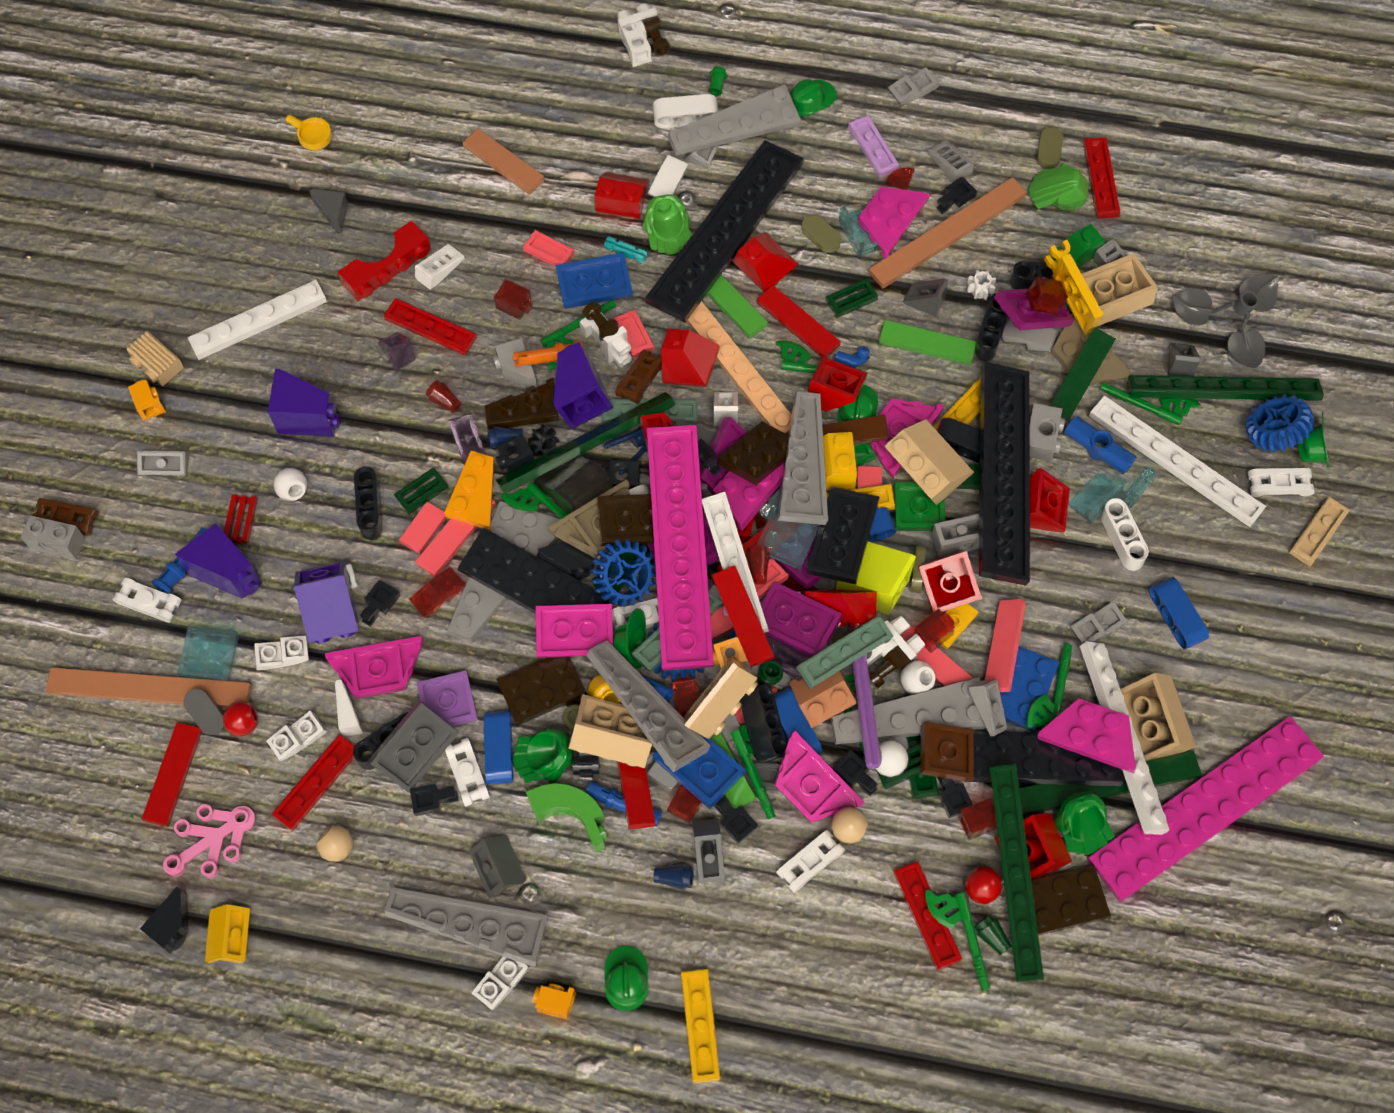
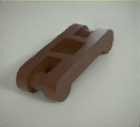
[615,349,662,404]
[32,498,99,536]

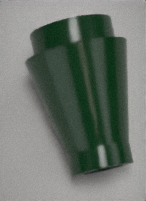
[757,661,783,688]
[974,914,1012,956]

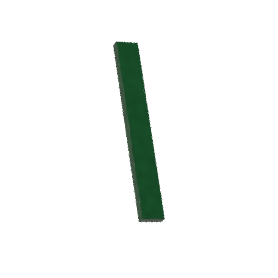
[1127,375,1324,401]
[496,392,676,494]
[1020,751,1202,816]
[990,764,1044,982]

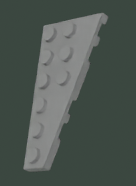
[447,501,560,642]

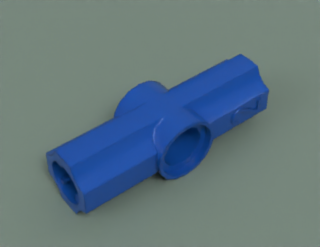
[1064,416,1137,475]

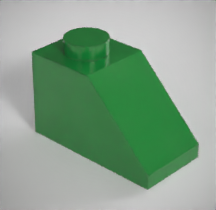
[1051,224,1105,267]

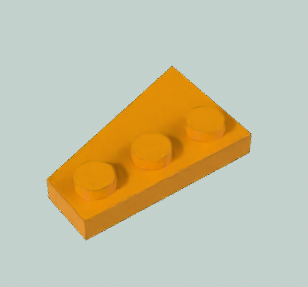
[444,451,495,531]

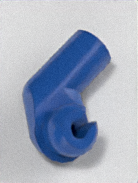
[835,346,870,368]

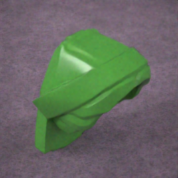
[1029,163,1088,211]
[642,194,692,254]

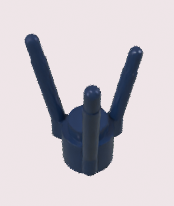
[604,427,648,475]

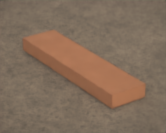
[463,128,545,195]

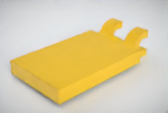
[1044,240,1104,336]

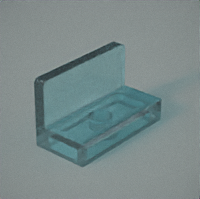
[839,206,879,258]
[1069,473,1127,524]

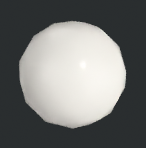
[273,468,308,501]
[900,660,936,695]
[875,740,908,777]

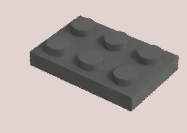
[368,700,459,793]

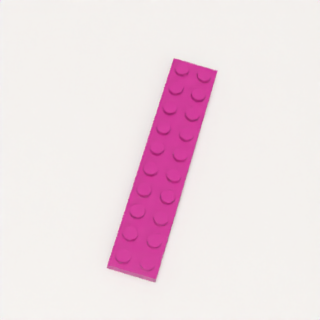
[647,425,714,671]
[1087,716,1325,903]

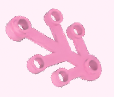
[163,804,255,878]

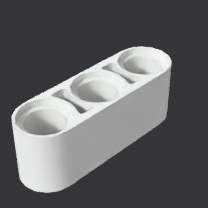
[653,94,718,128]
[1101,498,1149,571]

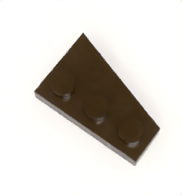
[485,378,559,429]

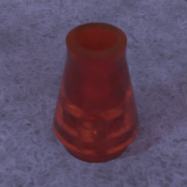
[426,380,462,414]
[745,545,770,585]

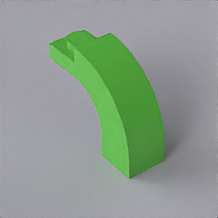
[526,784,607,853]

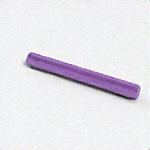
[852,655,881,769]

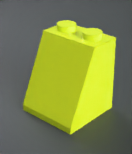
[836,542,916,616]

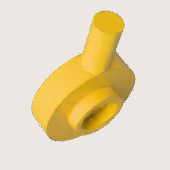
[286,114,332,150]

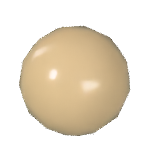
[831,807,868,844]
[316,825,354,862]

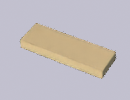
[1289,497,1350,567]

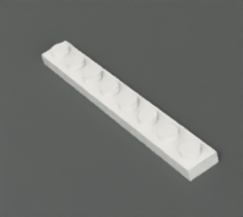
[1089,396,1266,527]
[1080,641,1170,835]

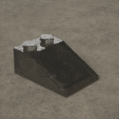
[534,455,613,514]

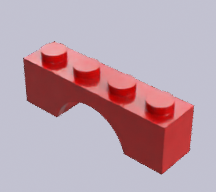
[338,220,431,302]

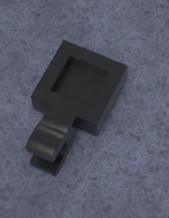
[936,176,977,214]
[698,439,722,476]
[360,580,400,627]
[833,750,878,796]
[937,777,974,818]
[410,783,459,816]
[715,797,758,844]

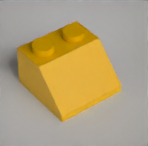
[823,432,857,490]

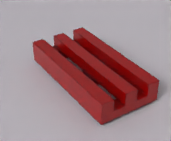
[224,494,258,544]

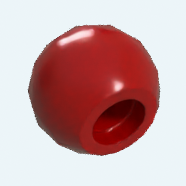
[223,701,258,737]
[965,867,1002,904]

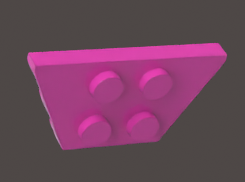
[857,187,930,258]
[869,398,944,479]
[713,462,785,531]
[325,636,423,699]
[1038,698,1136,773]
[774,731,865,823]

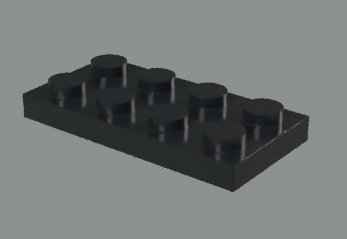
[807,486,880,585]

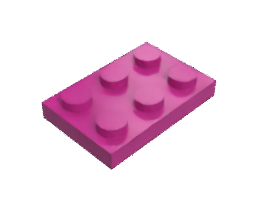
[536,604,613,658]

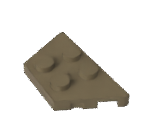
[1051,313,1133,386]
[548,479,630,558]

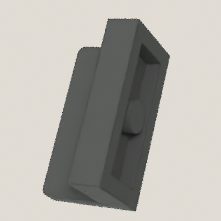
[469,835,526,898]

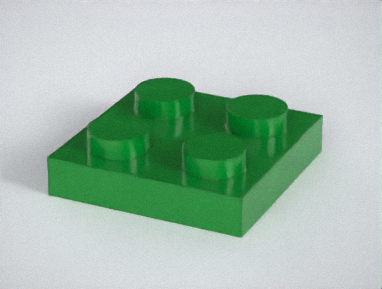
[894,482,945,531]

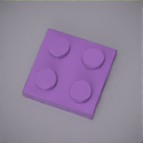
[417,670,478,726]

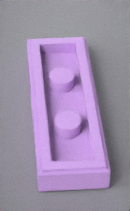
[848,115,900,178]

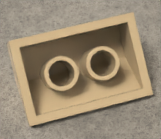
[1082,253,1158,326]
[885,419,974,505]
[684,655,758,739]
[1120,673,1196,761]
[569,694,652,768]

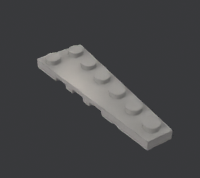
[668,84,801,156]
[778,391,828,525]
[587,641,711,772]
[831,678,986,745]
[384,887,548,967]

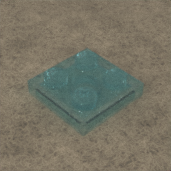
[755,506,820,570]
[177,627,239,681]

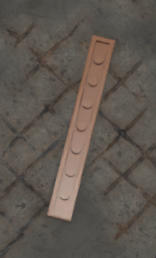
[868,177,1027,289]
[45,668,252,708]

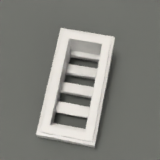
[415,244,465,290]
[335,680,363,736]

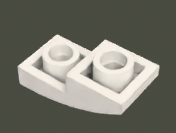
[648,155,688,197]
[254,636,308,671]
[267,711,328,761]
[472,956,530,1010]

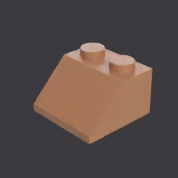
[789,670,858,728]

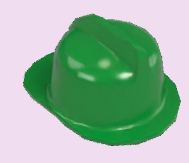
[789,79,837,117]
[838,384,878,422]
[1298,411,1329,468]
[613,608,646,669]
[604,946,648,1011]

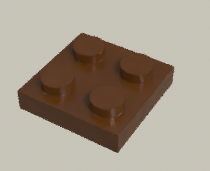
[921,722,974,782]

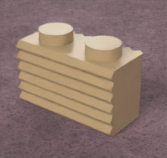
[127,331,184,386]

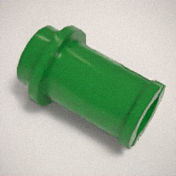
[708,66,727,96]

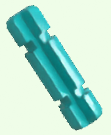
[604,236,648,263]

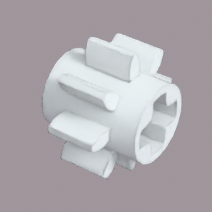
[967,270,996,300]

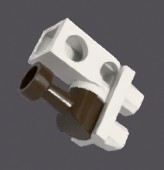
[618,3,671,67]
[580,301,632,368]
[866,616,925,689]

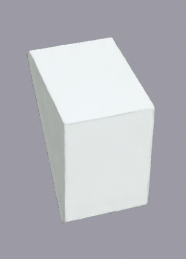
[714,392,738,427]

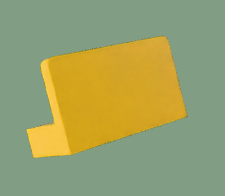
[205,904,250,963]

